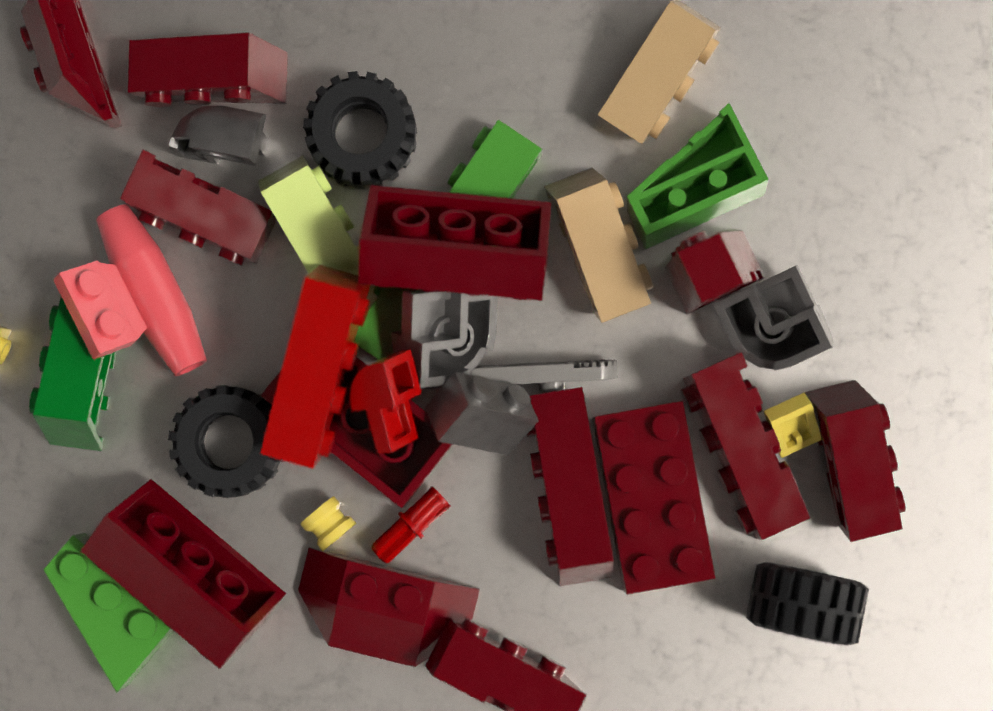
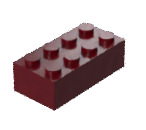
[358,185,551,301]
[260,356,454,508]
[592,401,716,595]
[81,479,287,670]

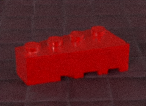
[260,265,370,469]

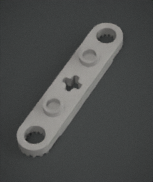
[421,359,618,391]

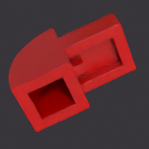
[350,349,422,454]

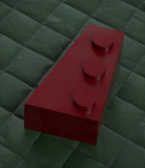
[128,32,288,107]
[120,149,277,266]
[664,231,765,314]
[804,380,906,542]
[425,617,587,711]

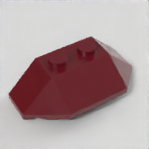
[20,0,122,129]
[298,547,480,667]

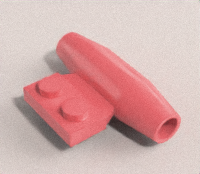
[53,204,207,376]

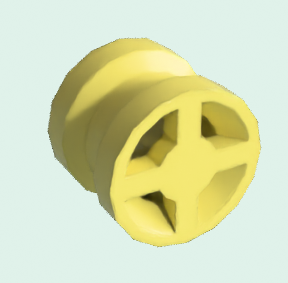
[300,496,357,552]

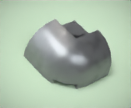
[169,106,268,166]
[713,265,834,371]
[391,289,498,388]

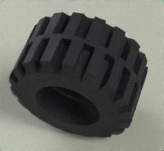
[303,71,417,190]
[168,385,283,498]
[746,562,869,646]

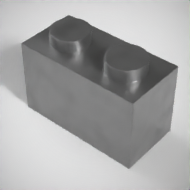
[425,371,539,455]

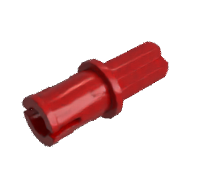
[371,486,451,564]

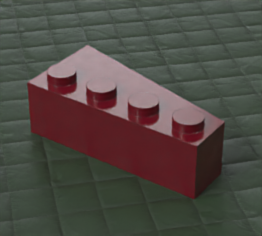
[680,352,810,540]
[527,387,614,586]

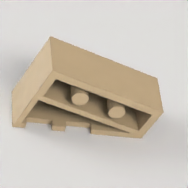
[598,0,721,144]
[544,168,653,323]

